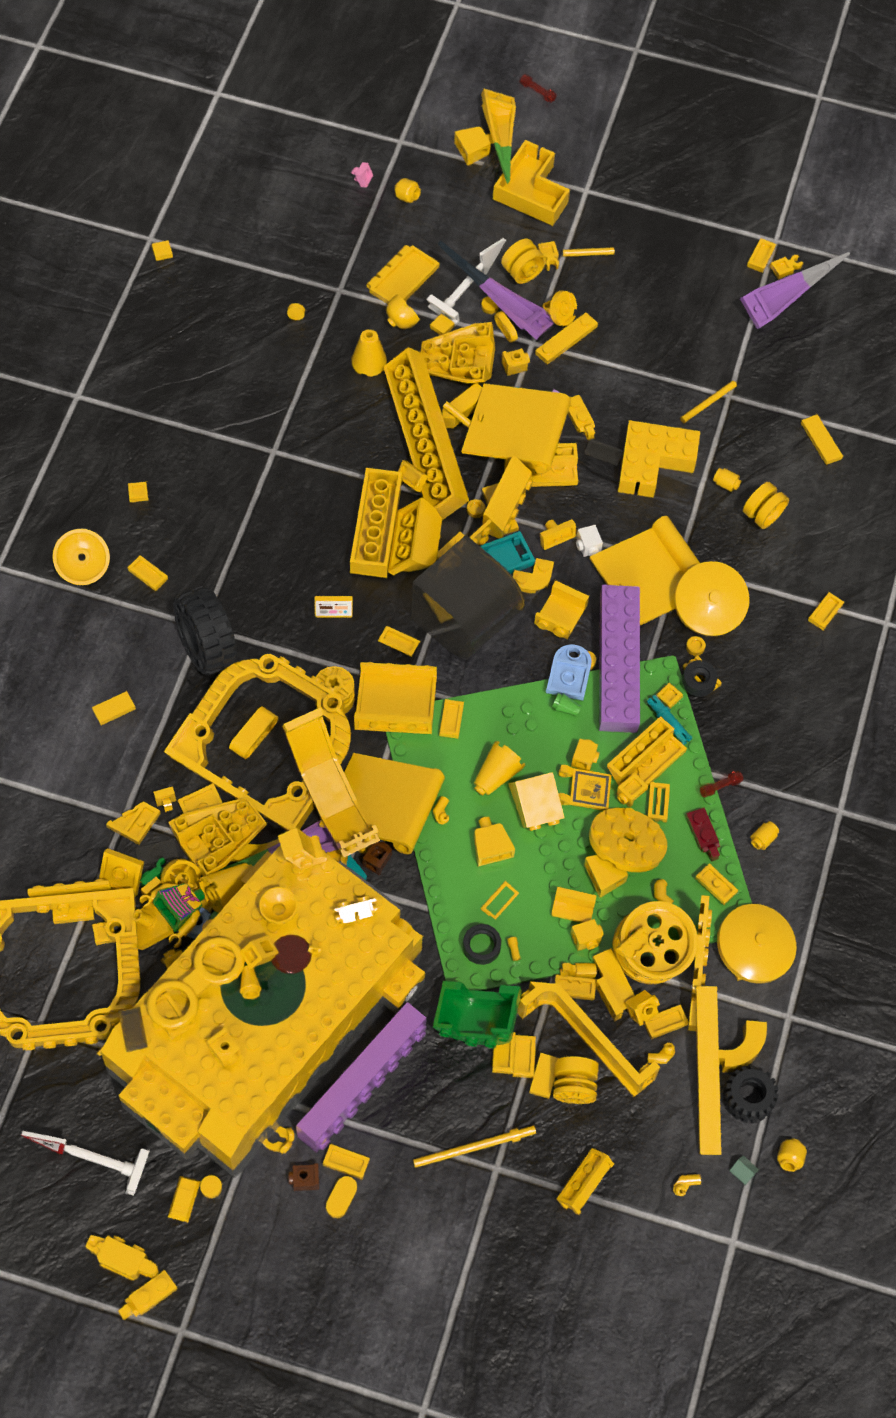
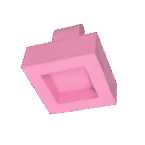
[351,162,373,187]

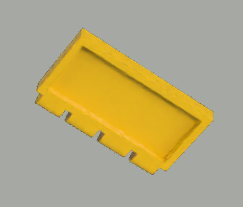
[366,245,440,304]

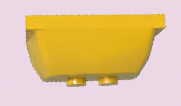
[388,497,442,575]

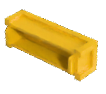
[557,1148,614,1215]

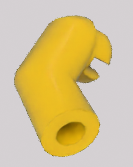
[433,796,449,824]
[654,879,674,904]
[647,1043,675,1064]
[673,1174,701,1196]

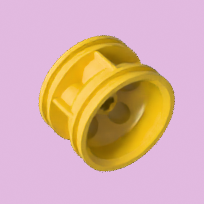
[612,901,698,984]

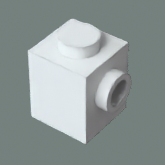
[576,525,603,557]

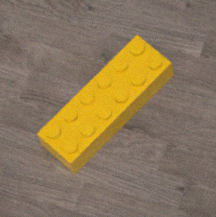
[350,468,402,578]

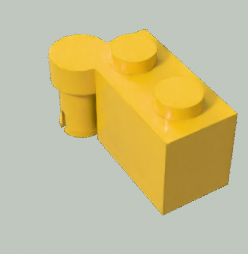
[278,828,327,869]

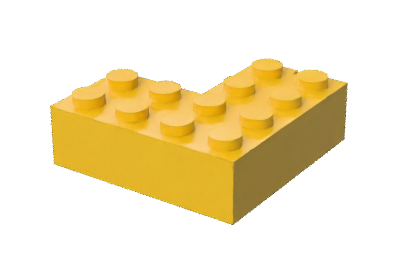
[493,140,570,226]
[618,420,700,498]

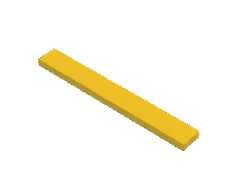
[696,986,721,1155]

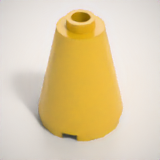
[352,330,387,377]
[474,741,525,796]
[199,863,253,913]

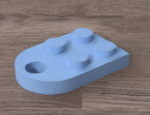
[546,645,592,701]

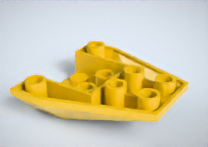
[421,322,495,383]
[168,797,267,876]

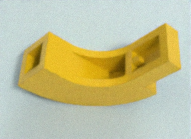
[719,1020,767,1072]

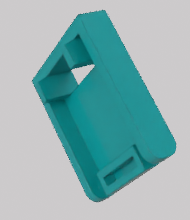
[480,531,536,579]

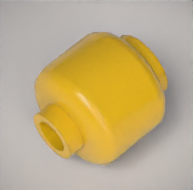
[395,178,421,203]
[777,1139,807,1172]

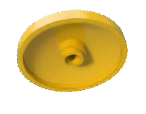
[674,561,749,636]
[717,904,796,984]

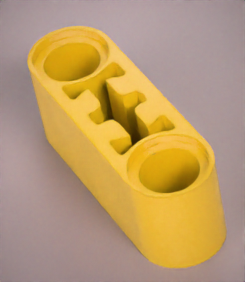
[229,706,278,759]

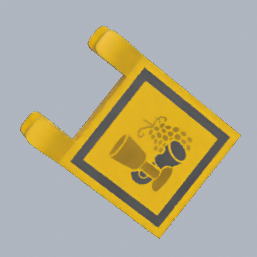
[558,765,612,811]

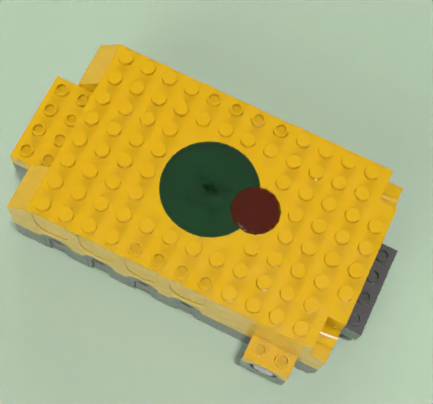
[101,845,425,1178]

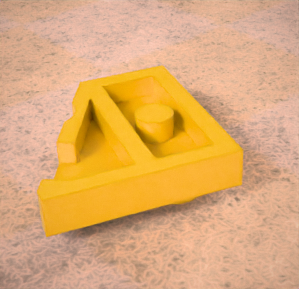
[106,802,161,845]

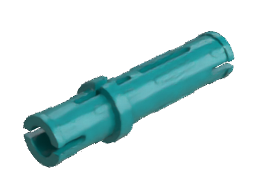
[647,695,692,745]

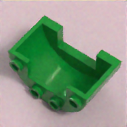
[433,981,522,1048]

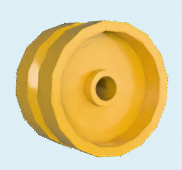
[501,238,546,284]
[743,482,789,529]

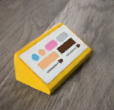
[315,596,353,618]

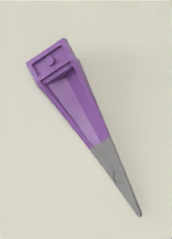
[740,252,850,329]

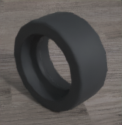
[463,924,502,965]

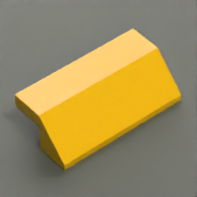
[504,443,578,487]
[607,716,687,786]

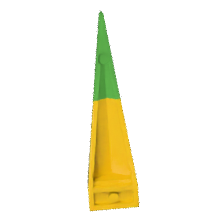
[481,89,516,184]

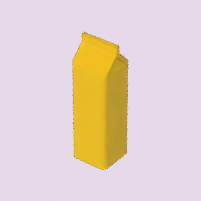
[442,383,482,428]

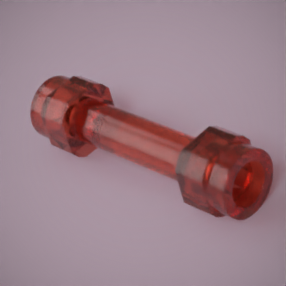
[520,74,557,103]
[700,771,743,797]

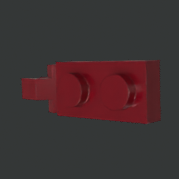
[686,808,720,862]

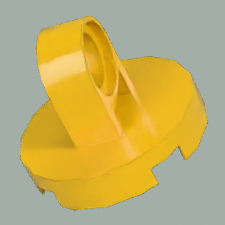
[543,291,577,326]

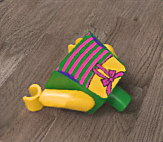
[140,883,205,948]

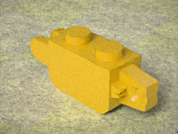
[85,1235,159,1280]

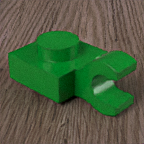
[140,858,165,888]

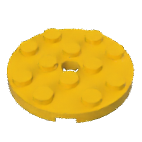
[589,808,667,872]

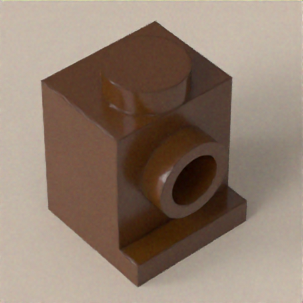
[363,842,392,876]
[289,1163,319,1191]

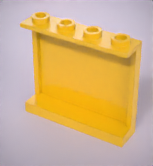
[354,662,437,734]

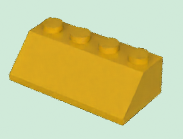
[482,455,533,539]

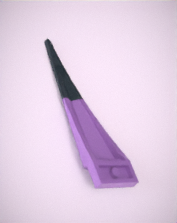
[438,241,554,340]

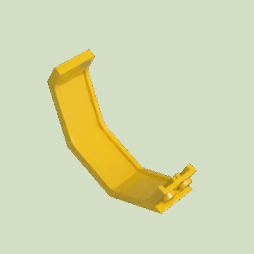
[283,707,380,857]

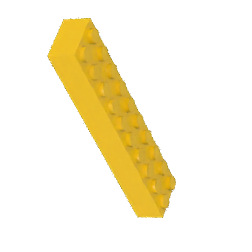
[383,347,469,520]

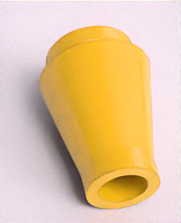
[240,966,261,999]

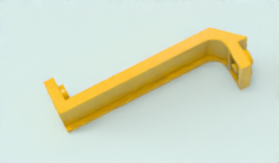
[517,981,660,1097]

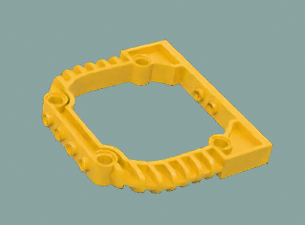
[164,654,351,831]
[0,888,140,1051]

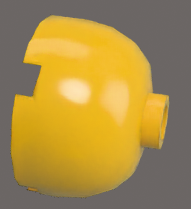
[386,294,420,329]
[161,859,202,891]

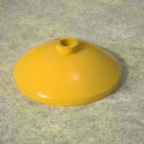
[53,529,110,585]

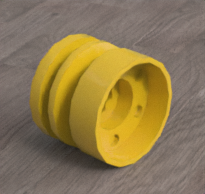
[315,666,355,714]
[553,1057,598,1104]

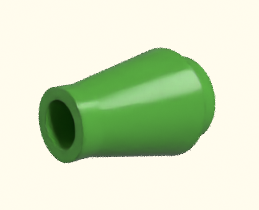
[552,693,581,716]

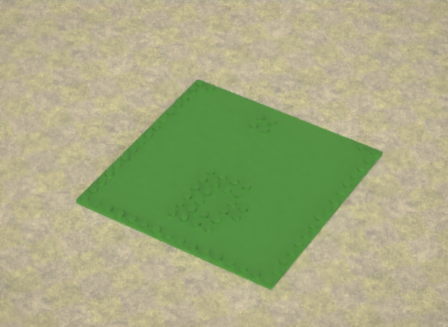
[386,656,752,991]

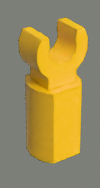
[560,963,597,979]

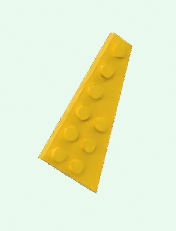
[688,895,712,1031]

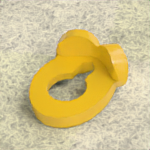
[263,1126,294,1154]

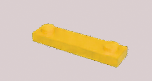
[535,313,598,365]

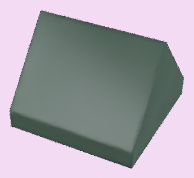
[730,1156,759,1185]

